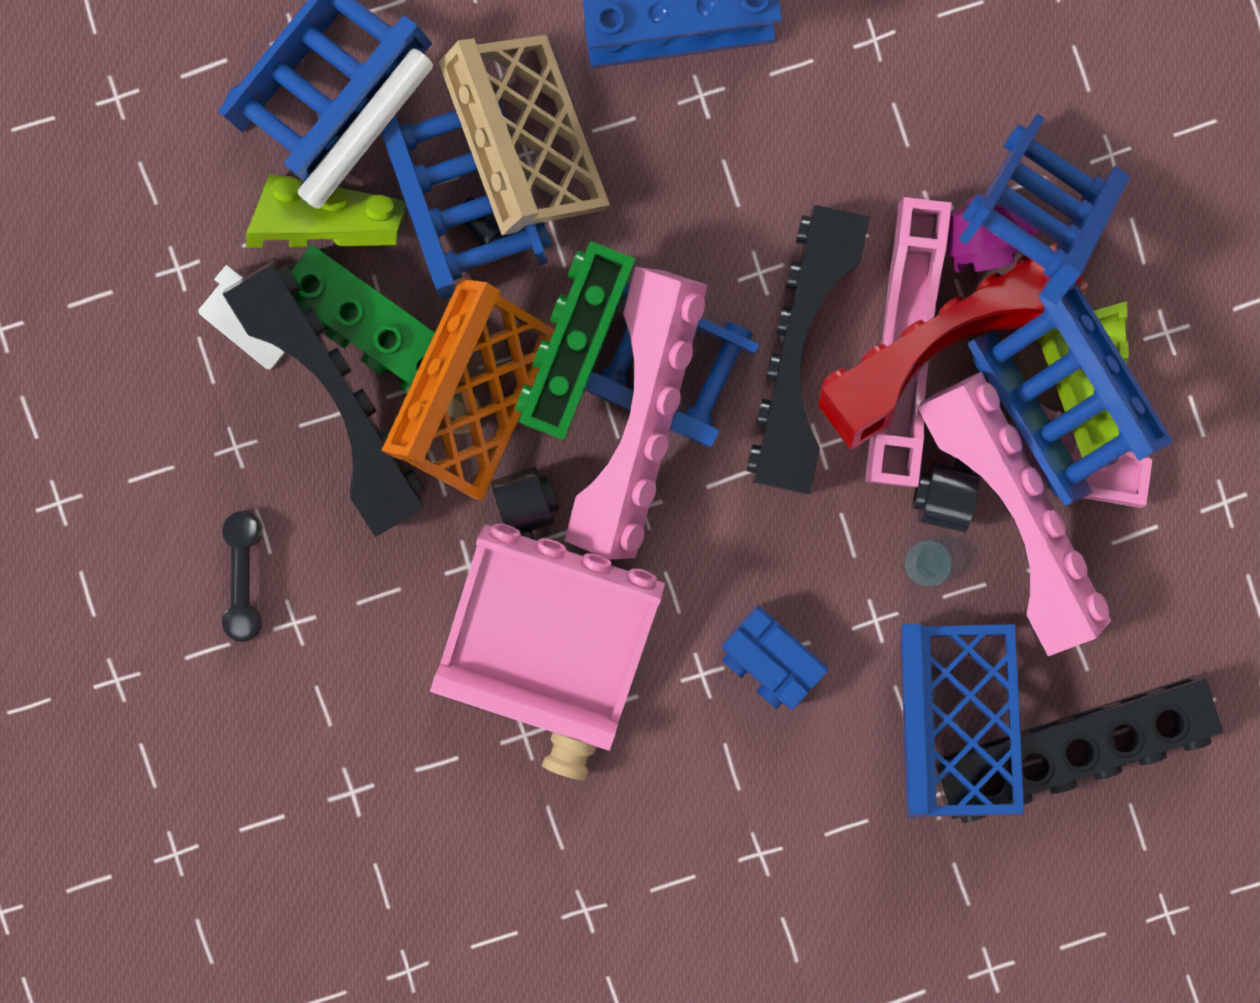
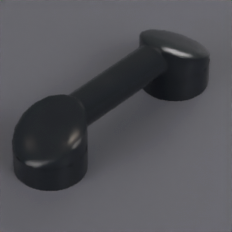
[221,511,263,642]

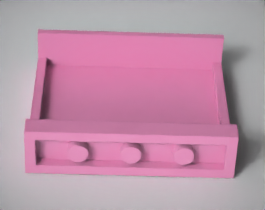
[430,524,665,751]

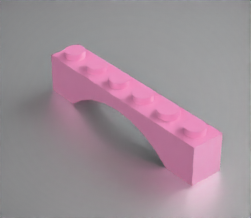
[865,197,952,487]
[565,267,708,559]
[917,372,1111,656]

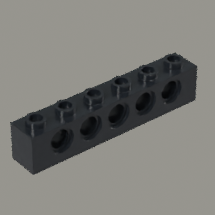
[935,675,1223,823]

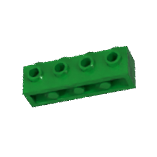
[515,241,635,441]
[292,244,435,394]

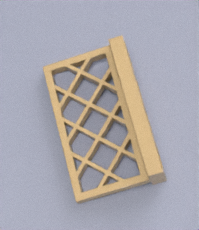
[438,35,610,235]

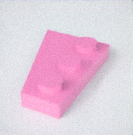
[1012,404,1152,508]

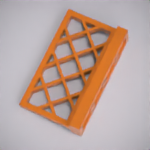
[381,279,555,501]

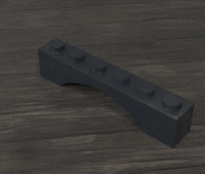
[746,205,870,495]
[222,260,426,537]

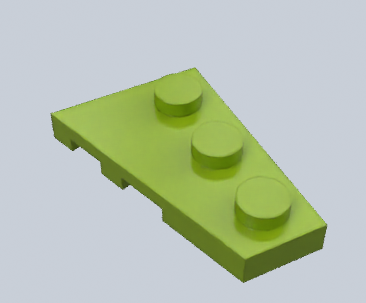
[246,174,407,248]
[1038,301,1129,458]

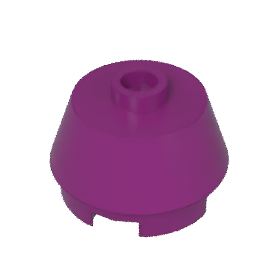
[946,194,1039,273]

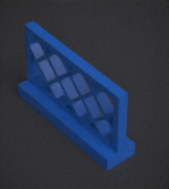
[900,624,1024,819]

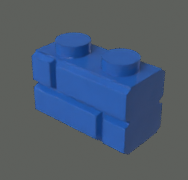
[720,604,829,711]

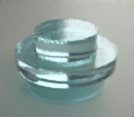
[904,540,952,587]

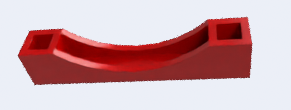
[818,243,1089,450]

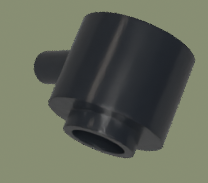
[912,458,980,532]
[490,466,560,540]

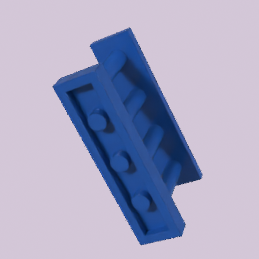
[218,0,433,182]
[582,0,782,69]
[381,99,552,300]
[958,113,1130,305]
[967,281,1174,506]
[585,284,759,448]

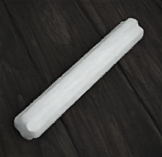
[298,48,433,209]

